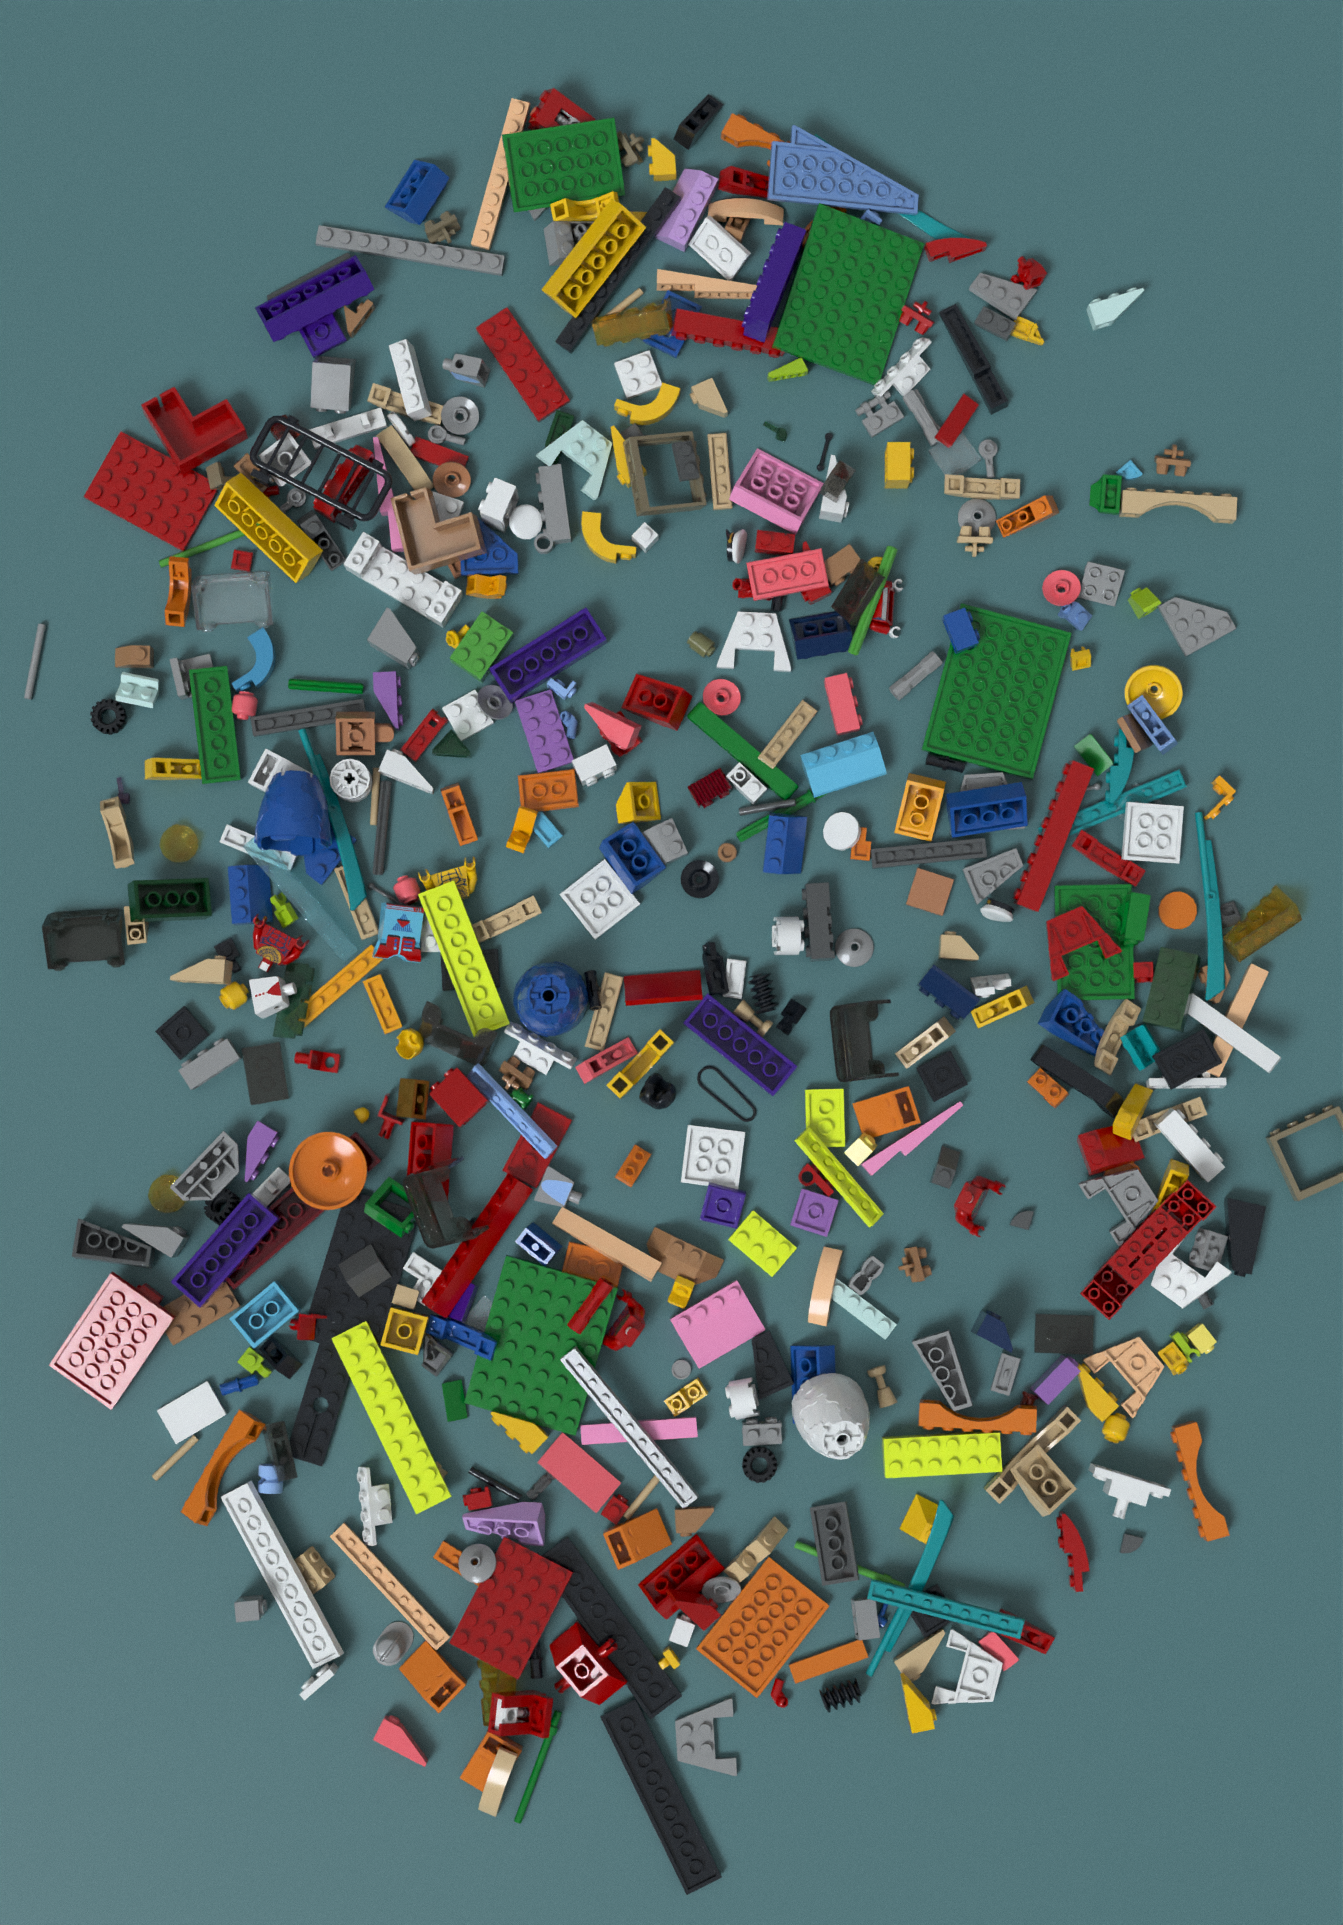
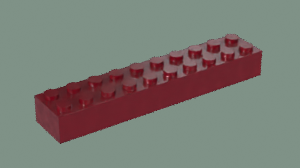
[227,1132,383,1289]

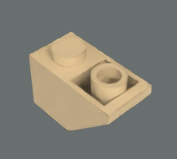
[124,906,149,945]

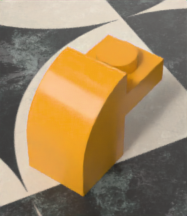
[466,574,507,599]

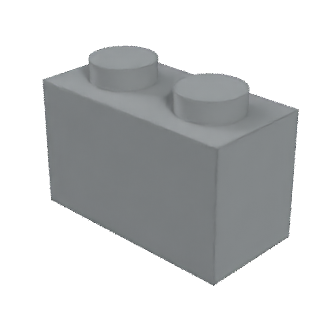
[234,1594,267,1622]

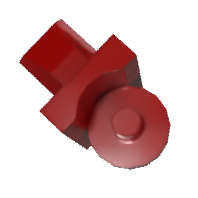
[899,301,935,335]

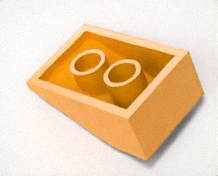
[894,773,946,842]

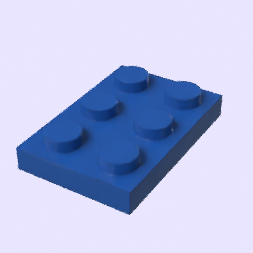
[643,290,702,358]

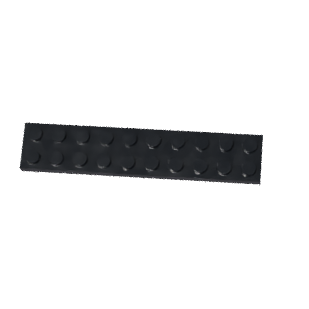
[541,1536,682,1719]
[600,1698,722,1895]

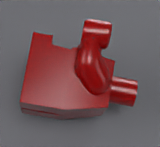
[1010,256,1047,290]

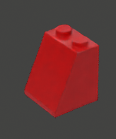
[429,1068,490,1128]

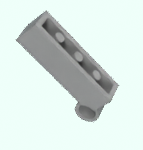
[534,464,571,554]

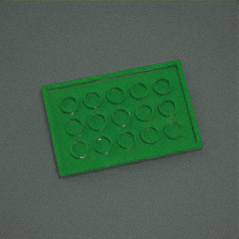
[502,117,625,213]
[1054,884,1135,1000]

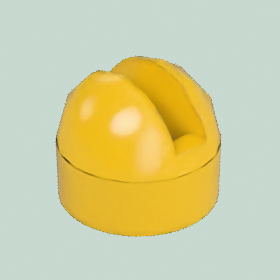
[353,1107,370,1124]

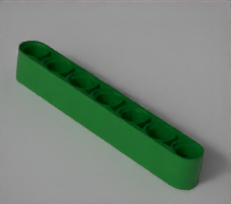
[687,702,798,800]

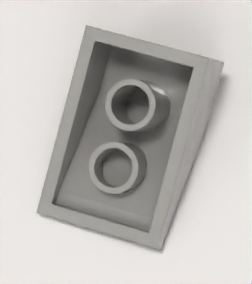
[642,818,688,865]
[122,1223,190,1258]

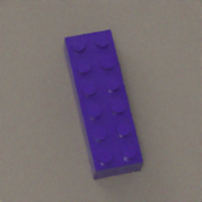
[742,222,806,343]
[255,255,375,342]
[489,607,607,704]
[683,993,798,1097]
[171,1193,281,1308]

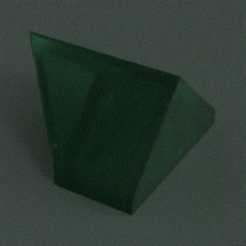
[432,729,472,758]

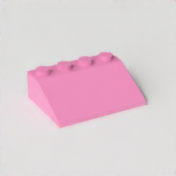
[729,448,824,535]
[670,1280,765,1369]

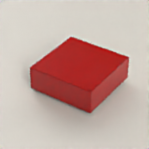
[231,549,254,572]

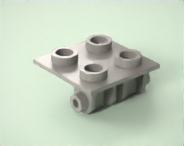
[1078,561,1125,606]

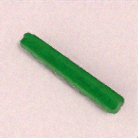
[288,679,364,694]

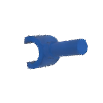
[877,1603,888,1628]

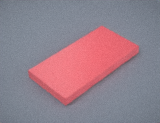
[746,548,829,601]
[537,1432,621,1513]

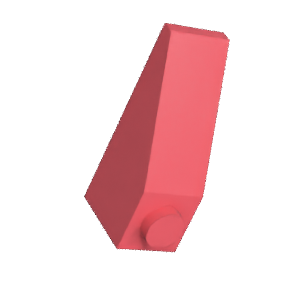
[584,702,642,750]
[575,1037,638,1084]
[373,1715,428,1767]

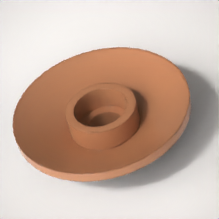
[433,462,471,498]

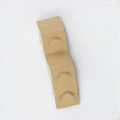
[100,796,134,869]
[724,1516,788,1583]

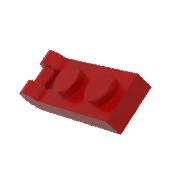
[401,709,448,762]

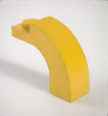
[550,191,619,221]
[614,382,680,425]
[581,511,637,564]

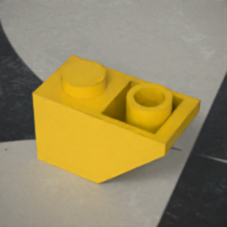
[648,138,676,181]

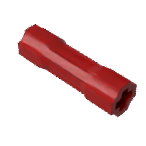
[567,1277,614,1334]

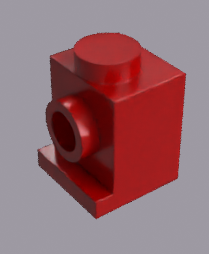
[1133,962,1154,983]
[463,1485,493,1511]

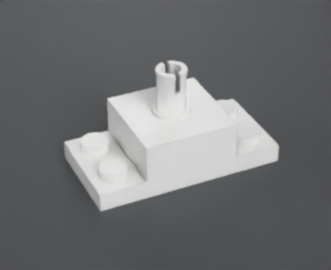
[1088,1463,1171,1519]

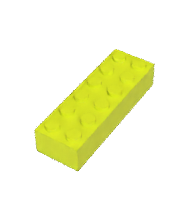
[882,1431,1002,1478]

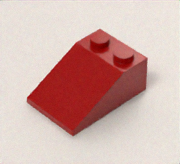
[621,674,693,731]
[1077,1126,1145,1176]

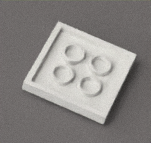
[1121,802,1184,864]
[559,859,640,940]
[681,1125,745,1189]

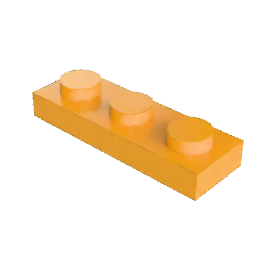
[363,974,403,1035]

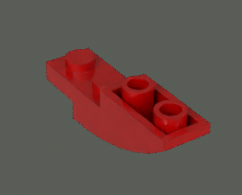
[1056,1511,1089,1592]

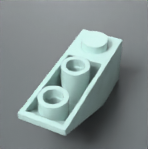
[1086,287,1144,331]

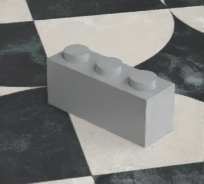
[178,1038,242,1090]

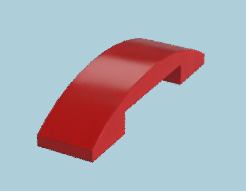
[1071,830,1146,887]

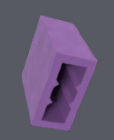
[1030,1355,1081,1405]

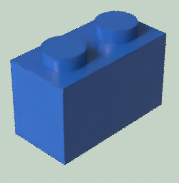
[942,608,980,654]
[515,1222,563,1266]

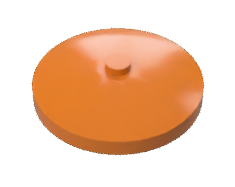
[289,1132,368,1210]

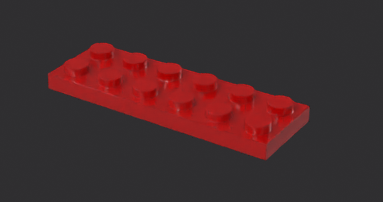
[476,307,570,422]

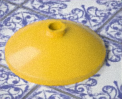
[1125,665,1183,720]

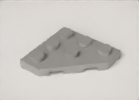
[1158,597,1236,657]

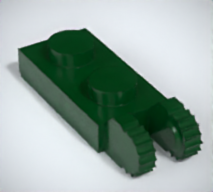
[545,410,575,465]

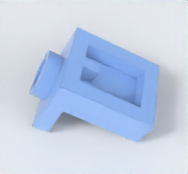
[547,678,577,700]

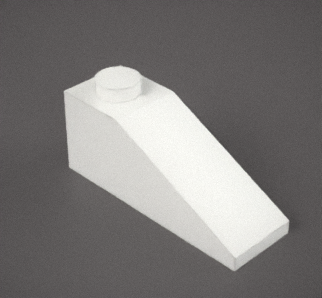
[378,749,434,795]

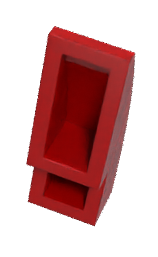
[924,238,987,263]

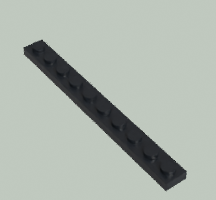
[555,187,682,354]

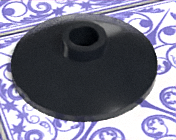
[681,860,719,898]

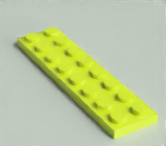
[418,880,510,1038]

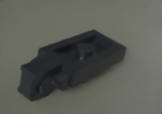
[702,942,729,995]

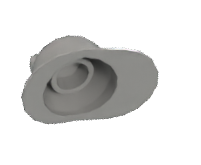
[373,1622,413,1666]

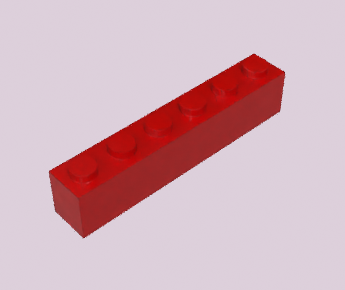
[671,309,785,358]

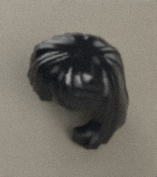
[639,1073,677,1110]

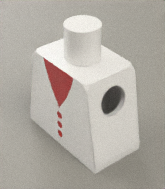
[249,976,297,1019]

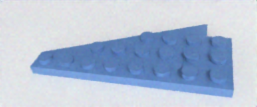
[767,125,919,215]

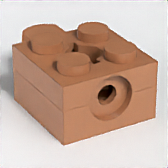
[336,712,394,755]

